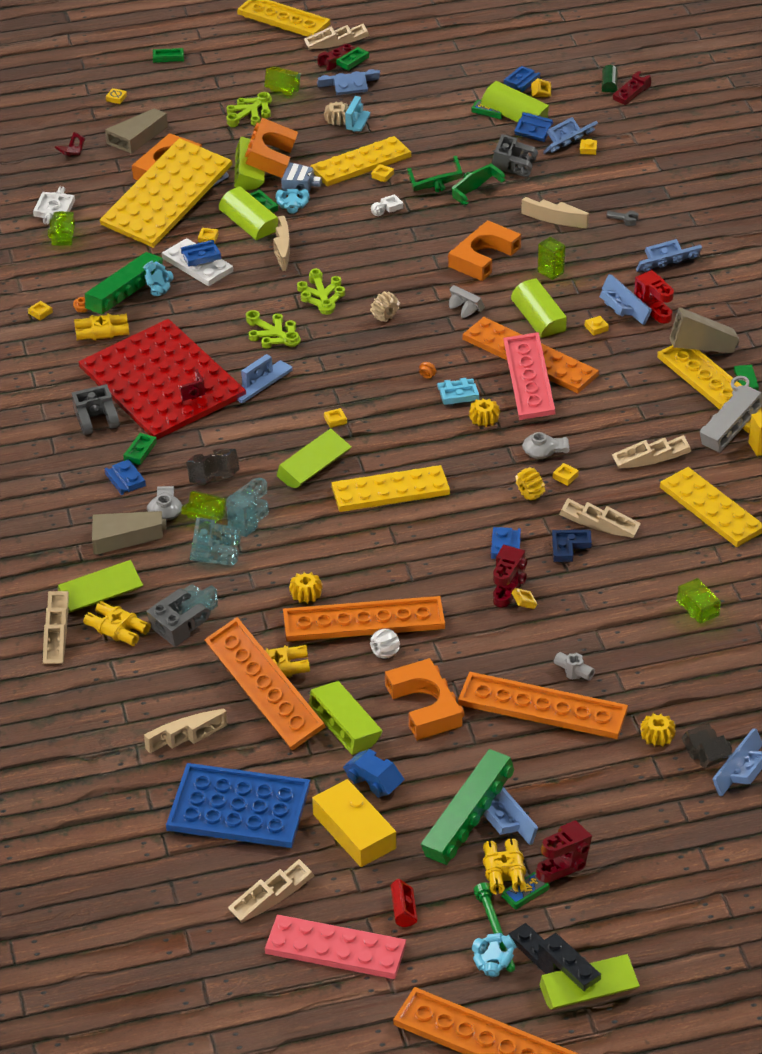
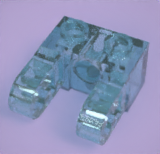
[226,478,269,537]
[190,517,241,565]

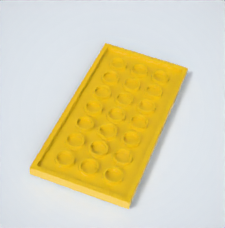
[100,138,233,248]

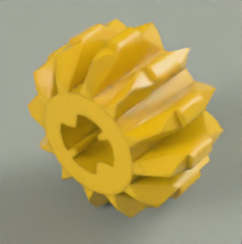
[469,398,500,427]
[516,467,545,500]
[289,572,323,604]
[640,713,676,747]

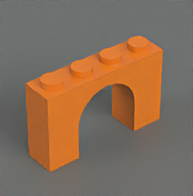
[245,118,298,178]
[132,133,202,180]
[448,220,521,281]
[385,658,465,740]

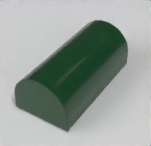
[601,65,618,92]

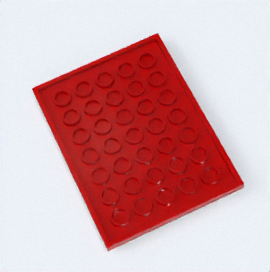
[78,318,246,440]

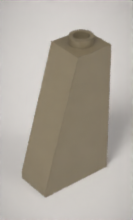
[105,108,168,154]
[669,308,739,353]
[92,511,167,554]

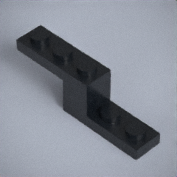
[509,923,601,991]

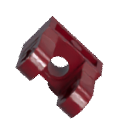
[493,545,527,608]
[535,820,592,883]

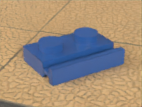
[504,66,540,92]
[514,112,553,142]
[181,240,221,267]
[105,459,146,495]
[491,527,521,559]

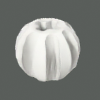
[370,629,400,659]

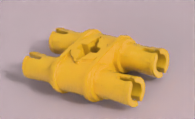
[74,313,129,341]
[83,601,151,646]
[265,645,310,678]
[483,839,526,894]

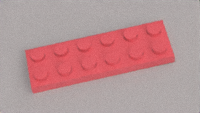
[503,332,555,420]
[265,914,406,979]

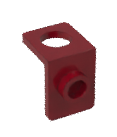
[55,132,85,156]
[180,369,206,401]

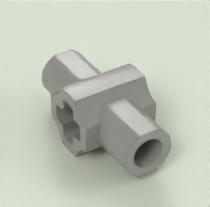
[554,652,595,681]

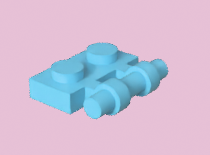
[437,378,479,405]

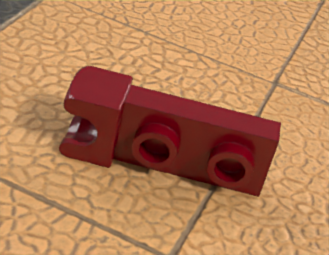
[317,44,355,71]
[613,71,651,105]

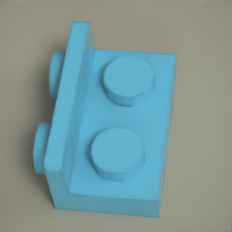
[345,96,370,132]

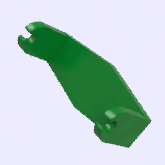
[407,155,463,192]
[451,164,506,206]

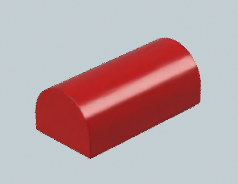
[391,879,418,927]

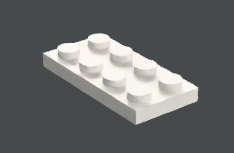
[162,238,233,287]

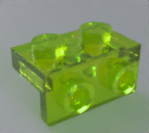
[181,491,227,523]

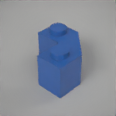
[343,749,405,798]

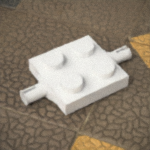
[33,186,75,224]

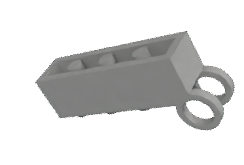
[700,376,762,453]

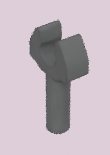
[607,211,639,226]

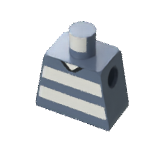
[281,162,322,192]

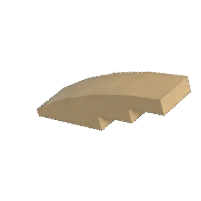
[304,23,370,49]
[521,197,589,228]
[273,216,290,271]
[612,435,692,469]
[559,498,641,538]
[43,591,69,664]
[144,709,227,753]
[228,859,314,923]

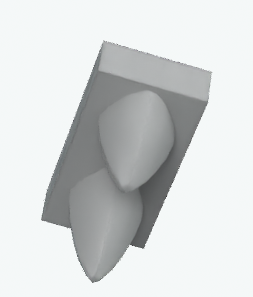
[449,285,485,318]

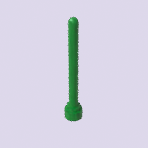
[473,882,515,972]

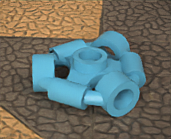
[275,189,310,214]
[143,261,173,296]
[472,933,517,977]

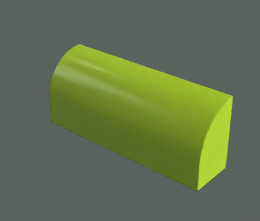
[481,81,549,122]
[234,137,265,190]
[219,186,278,240]
[511,278,567,338]
[276,429,352,488]
[58,560,143,613]
[309,681,382,755]
[540,954,640,1010]

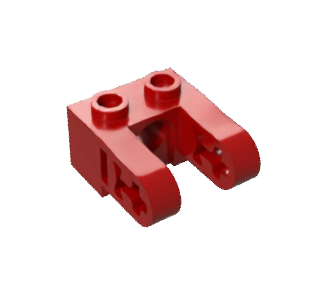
[634,270,674,324]

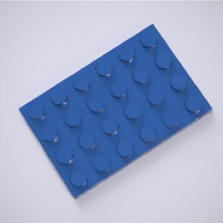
[166,763,310,848]

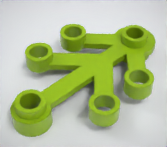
[226,92,272,127]
[297,268,345,315]
[246,310,301,348]

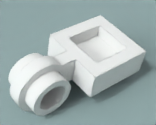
[371,195,404,216]

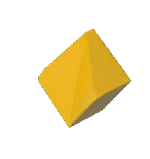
[531,78,551,97]

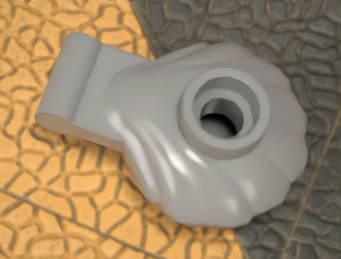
[522,432,570,459]
[147,486,183,521]

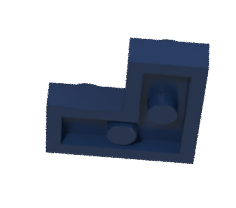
[552,530,592,562]

